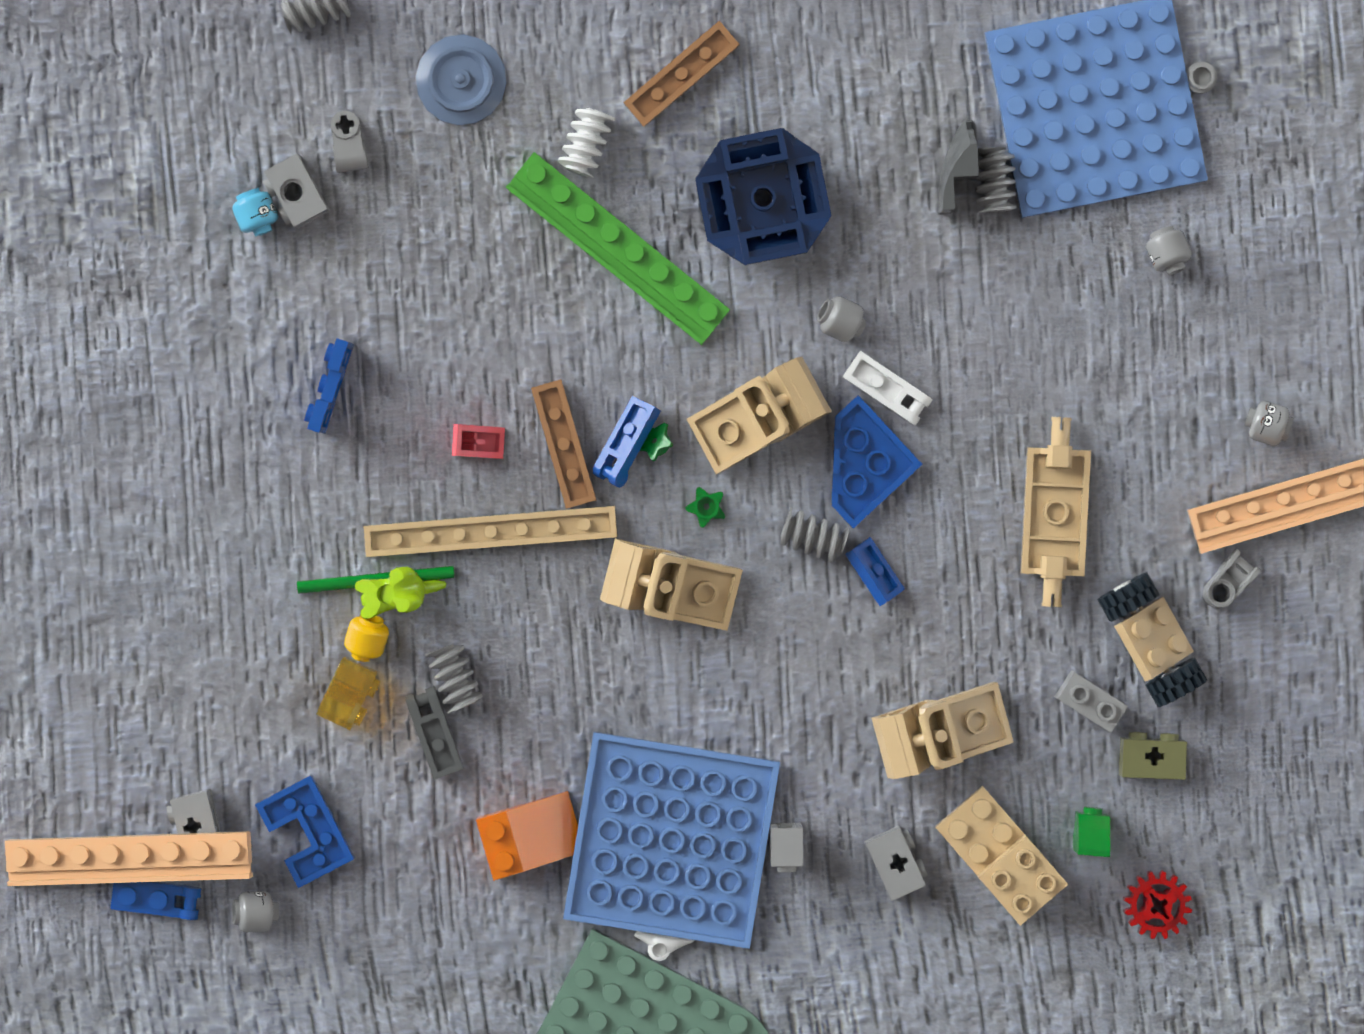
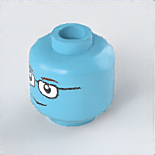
[232,188,279,237]

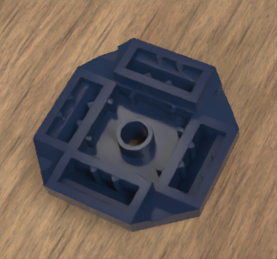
[695,128,832,266]

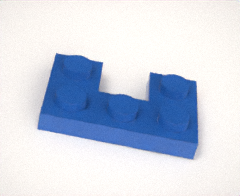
[304,338,354,434]
[255,775,355,888]

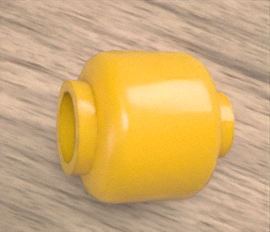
[344,615,389,662]

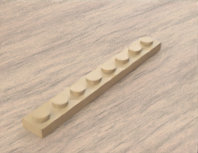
[363,506,617,557]

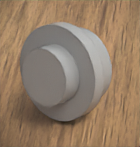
[1186,62,1217,94]

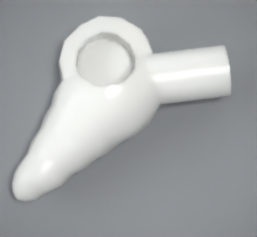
[634,931,695,961]

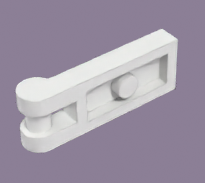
[843,351,933,426]

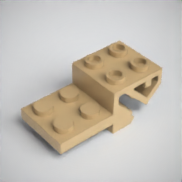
[687,357,832,474]
[600,539,743,631]
[872,682,1014,779]
[935,786,1068,926]

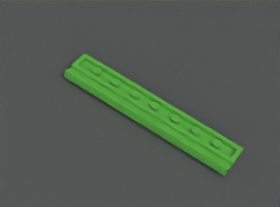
[505,152,730,345]

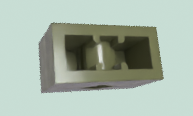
[1119,732,1187,780]

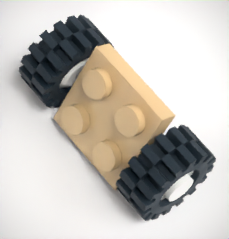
[1097,572,1207,707]

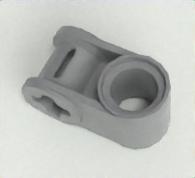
[331,110,369,173]
[1202,549,1261,608]

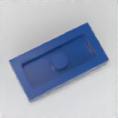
[845,537,905,606]

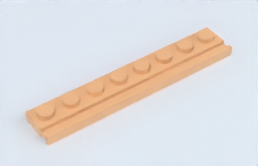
[1187,458,1364,554]
[5,831,253,886]

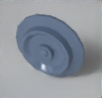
[416,34,507,126]

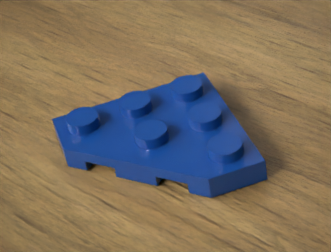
[831,395,922,528]

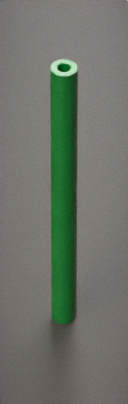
[297,566,455,594]

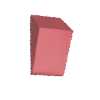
[452,424,505,459]

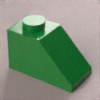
[1072,806,1110,857]

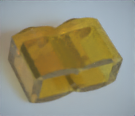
[316,656,381,730]

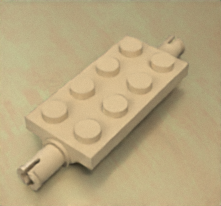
[1021,417,1091,607]

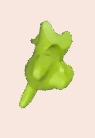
[355,566,447,619]

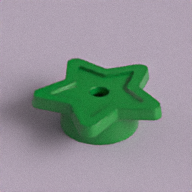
[640,423,673,462]
[685,487,725,528]

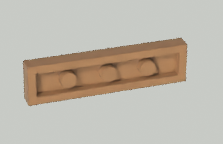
[623,21,740,127]
[531,379,597,509]

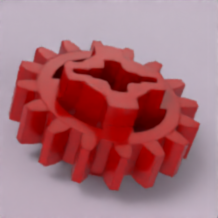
[1123,870,1192,939]

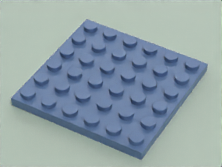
[984,0,1208,218]
[563,731,780,949]

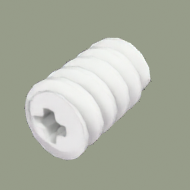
[558,108,615,178]

